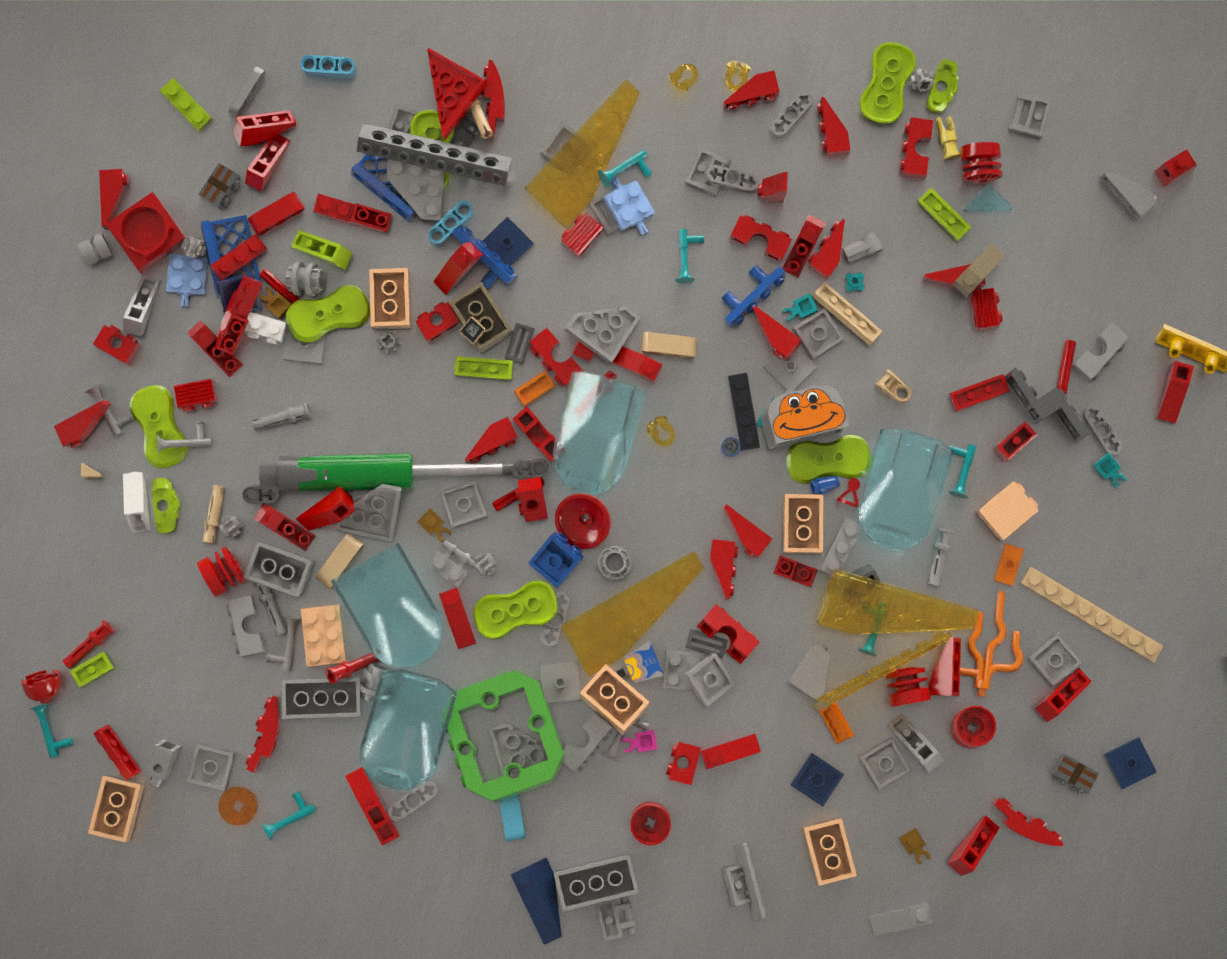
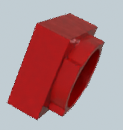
[106,192,187,274]

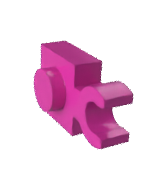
[622,730,658,753]

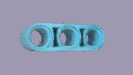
[300,55,356,79]
[428,201,473,247]
[500,794,525,842]

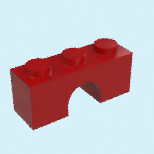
[900,117,933,180]
[730,215,792,263]
[529,328,584,388]
[513,406,566,464]
[697,604,760,664]

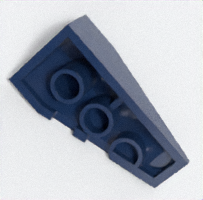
[511,857,562,945]

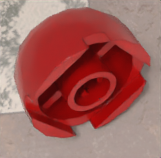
[21,669,61,704]

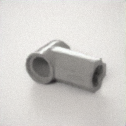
[842,232,883,263]

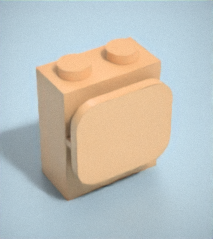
[976,481,1039,541]

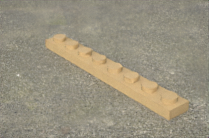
[1020,566,1163,663]

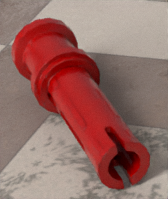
[62,619,115,669]
[326,650,382,684]

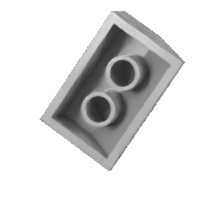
[244,541,315,598]

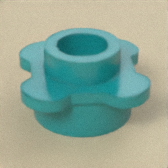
[845,272,865,292]

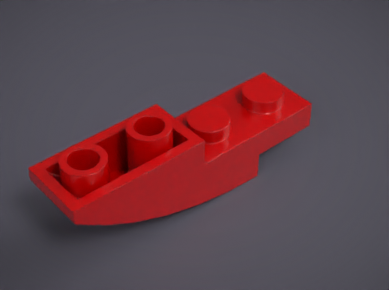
[481,60,505,140]
[312,193,392,232]
[215,276,263,355]
[245,695,281,773]
[345,767,399,846]
[992,798,1064,847]

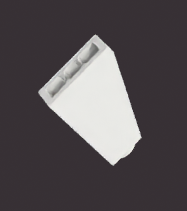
[123,472,151,533]

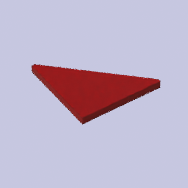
[427,48,487,140]

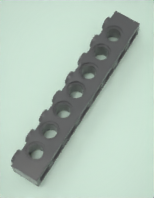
[356,123,512,186]

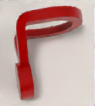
[837,478,860,508]

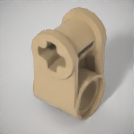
[875,369,911,405]

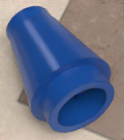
[810,476,840,495]

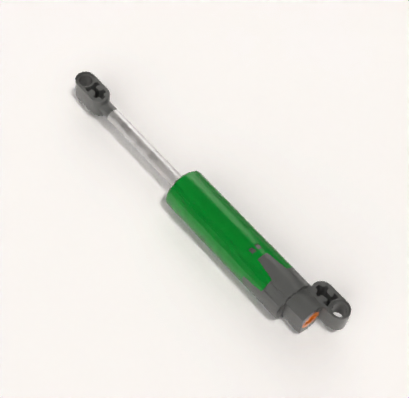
[242,453,549,504]

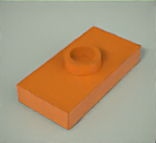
[514,370,556,407]
[994,544,1024,586]
[819,701,854,744]

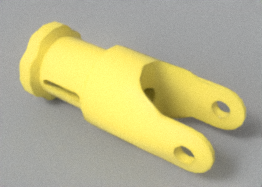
[936,116,961,160]

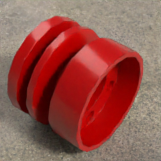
[960,142,1003,183]
[196,546,245,598]
[885,666,931,707]
[951,705,996,749]
[630,801,671,846]

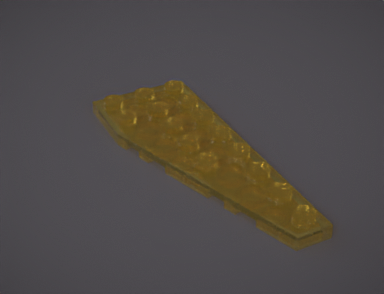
[524,79,640,228]
[560,551,704,677]
[816,568,979,635]
[813,631,952,712]

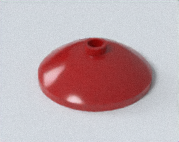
[555,493,611,549]

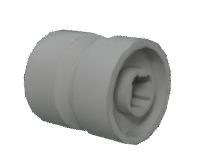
[77,233,113,267]

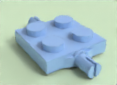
[603,176,655,236]
[166,254,208,308]

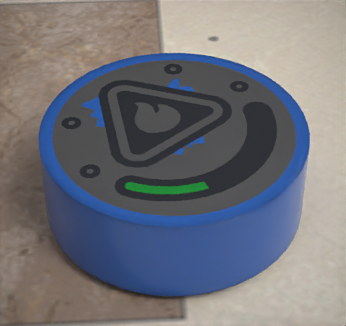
[721,437,741,457]

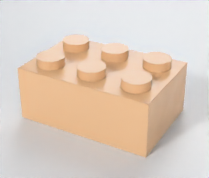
[369,268,411,330]
[783,494,823,554]
[301,604,347,668]
[579,664,649,735]
[88,776,144,843]
[802,818,857,886]

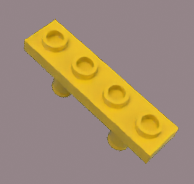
[1156,324,1227,374]

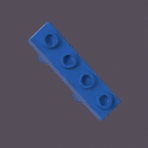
[452,226,518,288]
[722,265,786,329]

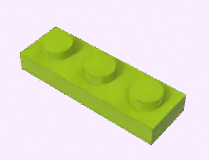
[159,78,213,132]
[917,188,971,242]
[454,356,513,380]

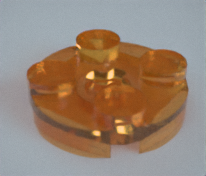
[218,787,258,826]

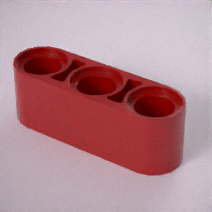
[248,192,305,236]

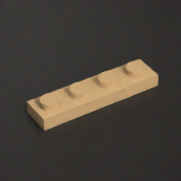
[812,282,882,346]

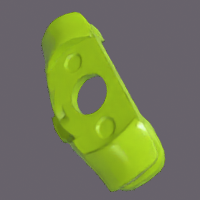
[927,59,959,113]
[151,478,180,533]

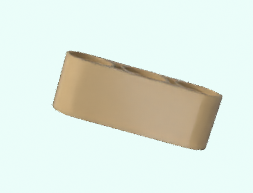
[641,332,698,358]
[315,533,364,589]

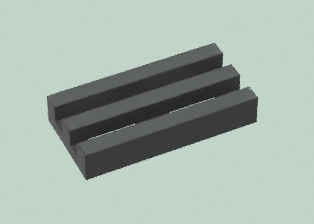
[505,322,535,365]
[685,629,728,658]

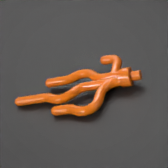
[960,591,1023,697]

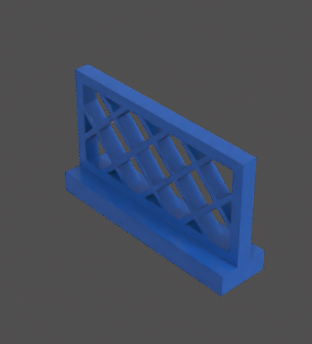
[351,154,416,222]
[201,215,262,299]

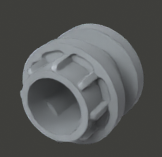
[285,262,325,296]
[598,546,632,581]
[360,664,396,704]

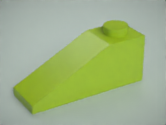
[291,230,353,270]

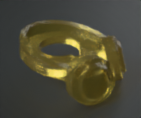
[725,60,751,91]
[669,63,698,91]
[646,416,675,446]

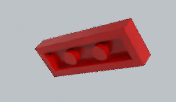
[210,234,267,281]
[949,374,1010,412]
[93,724,142,781]

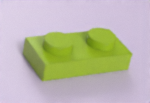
[70,651,114,688]

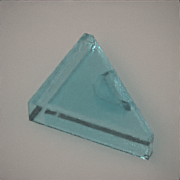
[964,184,1014,212]

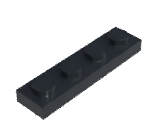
[728,373,760,451]

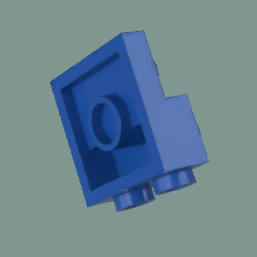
[528,532,584,588]

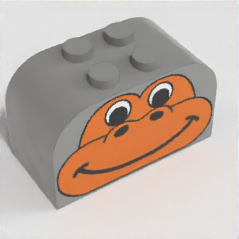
[761,385,849,450]

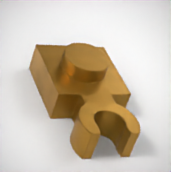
[259,287,291,320]
[417,508,451,542]
[899,828,931,865]

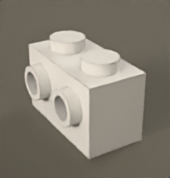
[245,312,288,345]

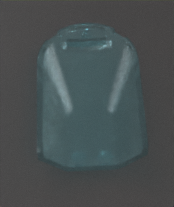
[553,372,645,495]
[857,428,954,550]
[331,542,442,668]
[360,669,457,790]

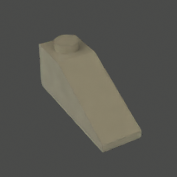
[953,243,1006,297]

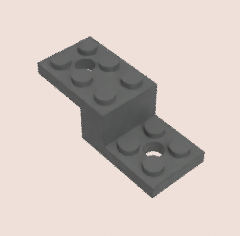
[1004,368,1089,443]

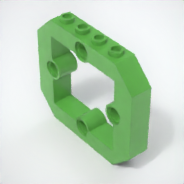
[442,670,565,803]

